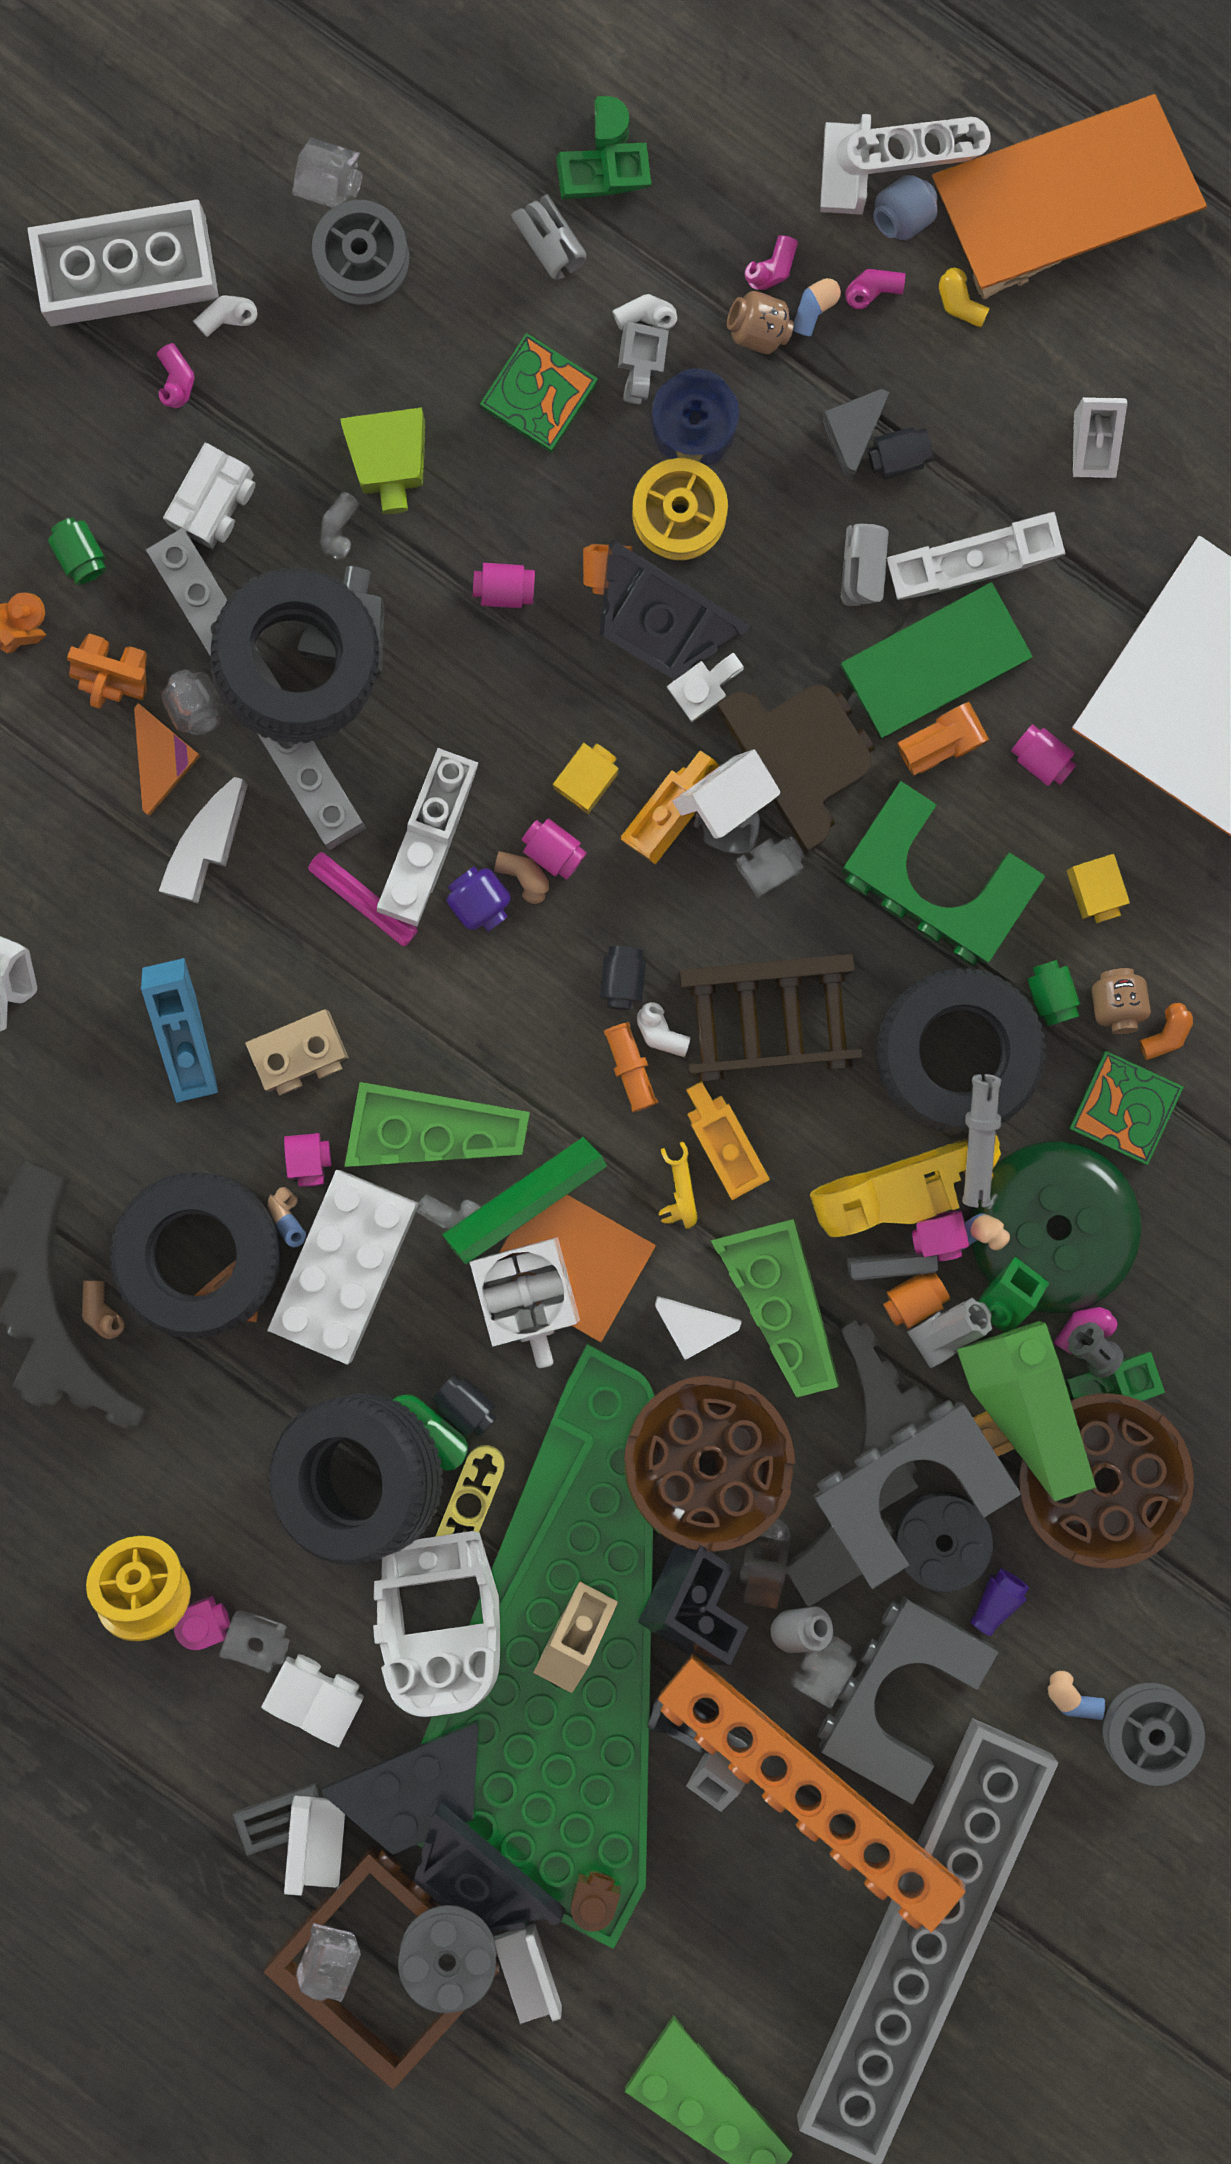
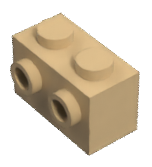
[245,1009,349,1096]

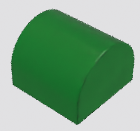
[594,96,629,150]

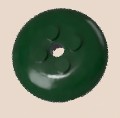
[969,1141,1141,1313]

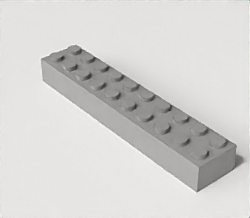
[797,1718,1058,2164]

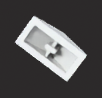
[1073,398,1127,478]
[655,1296,741,1360]

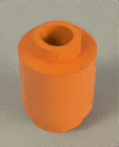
[883,1273,951,1329]

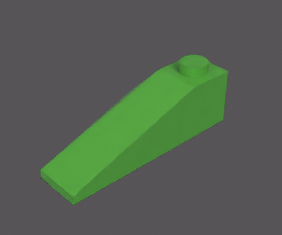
[957,1321,1096,1501]

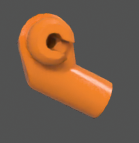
[1139,1003,1193,1060]

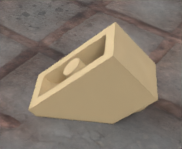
[533,1582,618,1693]

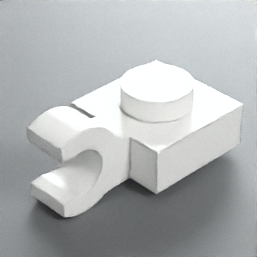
[667,653,744,723]

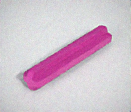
[308,852,417,946]

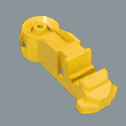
[810,1135,1001,1237]

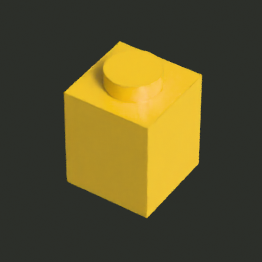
[553,743,619,814]
[1067,854,1130,923]

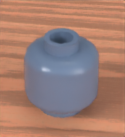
[873,175,938,241]

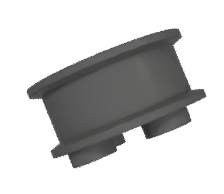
[312,200,409,305]
[1102,1682,1205,1786]
[398,1905,496,2013]

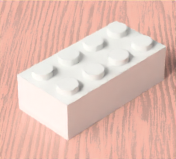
[28,200,219,326]
[267,1170,419,1365]

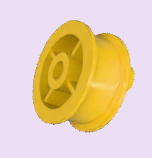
[633,458,728,561]
[86,1536,191,1641]

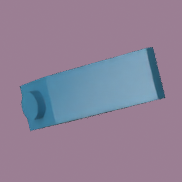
[141,958,218,1103]

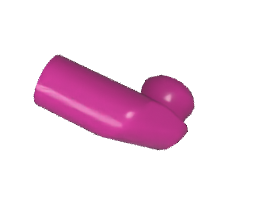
[845,269,905,310]
[1053,1307,1117,1355]

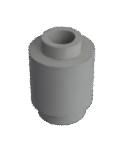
[771,1607,833,1653]

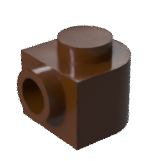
[571,1872,621,1931]

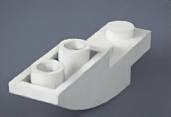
[377,748,478,927]

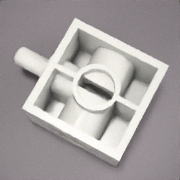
[470,1237,580,1368]

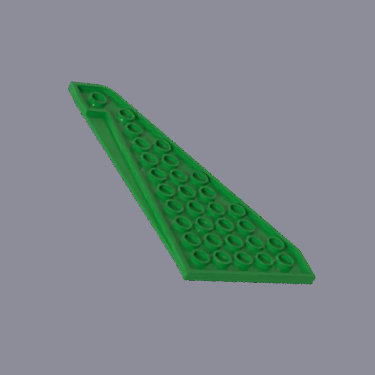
[416,1344,654,1949]

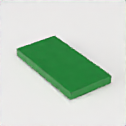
[840,582,1033,740]

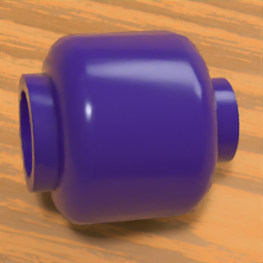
[447,866,511,932]

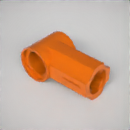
[896,702,989,777]

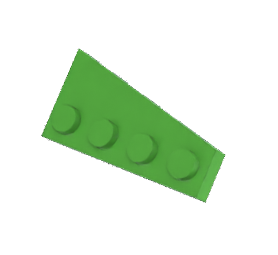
[344,1082,530,1167]
[711,1218,840,1397]
[625,2015,793,2164]

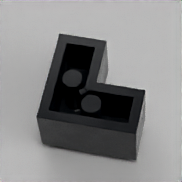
[638,1545,748,1666]

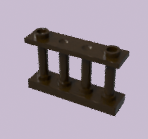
[679,954,862,1082]

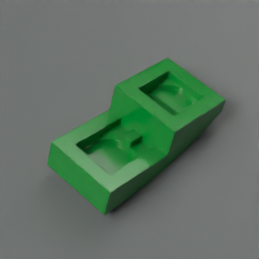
[556,143,652,200]
[1064,1352,1165,1401]

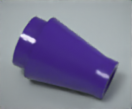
[970,1569,1029,1636]

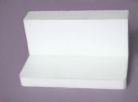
[820,114,871,215]
[672,749,780,839]
[284,1796,345,1895]
[494,1923,562,2024]

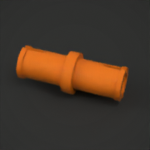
[603,1022,658,1112]

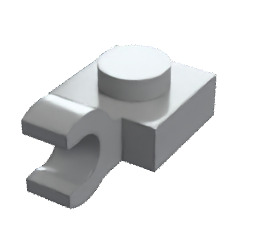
[618,321,669,405]

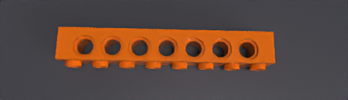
[658,1653,966,1933]

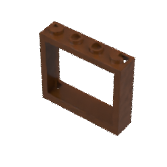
[263,1845,500,2090]

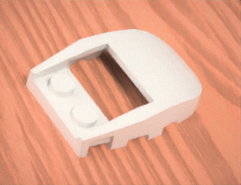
[373,1531,500,1717]

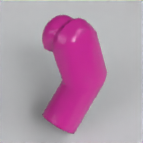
[745,235,798,290]
[157,343,195,408]

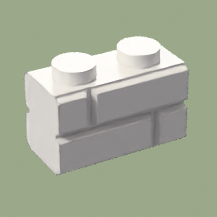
[163,443,255,549]

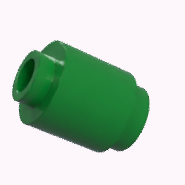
[48,518,107,586]
[1027,960,1080,1027]

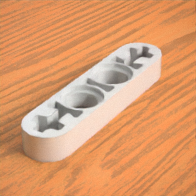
[837,117,991,175]

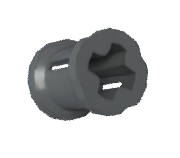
[1068,1322,1123,1378]

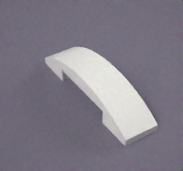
[887,512,1065,600]

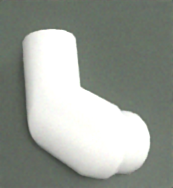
[612,294,677,330]
[193,295,257,337]
[637,1002,691,1057]

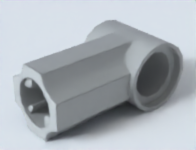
[907,1298,992,1368]

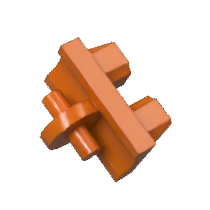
[0,592,46,653]
[67,633,147,709]

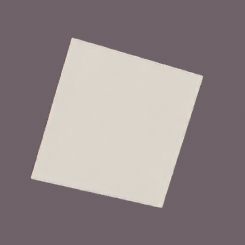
[1072,536,1231,836]

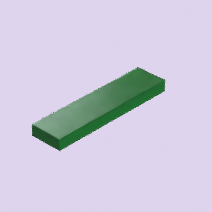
[442,1137,607,1264]

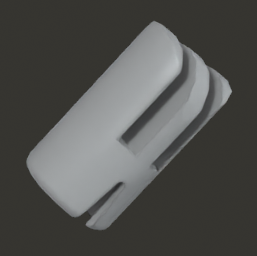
[511,194,586,280]
[841,524,889,606]

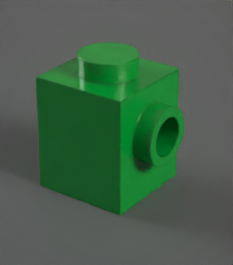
[978,1257,1049,1333]

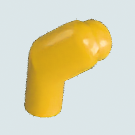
[939,268,990,328]

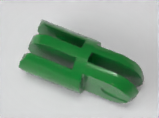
[393,1394,468,1471]

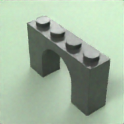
[813,1400,1021,1589]
[817,1594,999,1805]

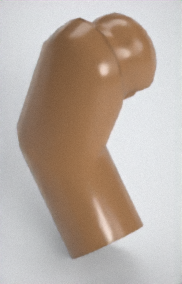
[494,851,549,904]
[82,1281,125,1339]

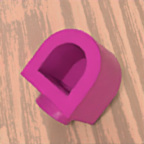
[284,1133,331,1187]
[912,1210,969,1261]
[174,1595,231,1650]

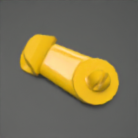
[659,1142,697,1229]

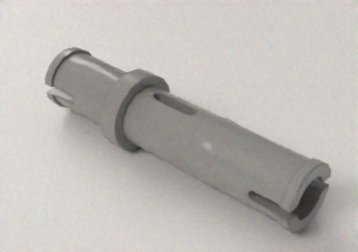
[962,1074,1001,1207]

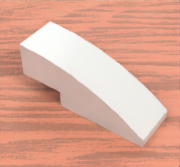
[159,777,248,903]

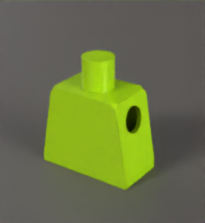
[340,407,425,514]

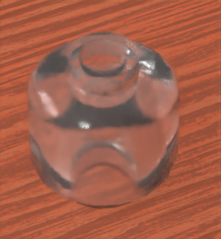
[161,670,225,736]

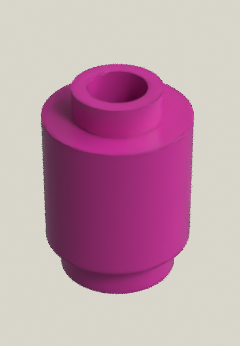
[473,563,535,608]
[1011,724,1076,786]
[522,818,587,880]

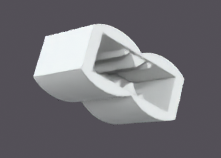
[261,1654,364,1747]

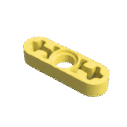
[435,1445,505,1537]

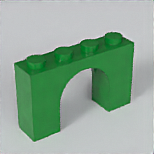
[841,781,1045,966]

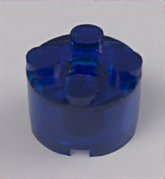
[652,369,739,465]

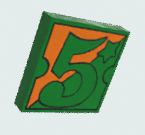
[480,333,598,453]
[1068,1051,1184,1165]

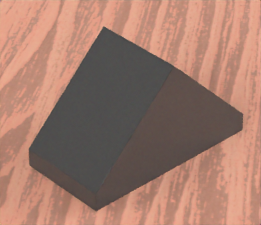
[822,389,889,480]

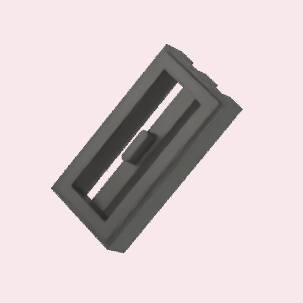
[847,1251,938,1280]
[233,1783,319,1856]

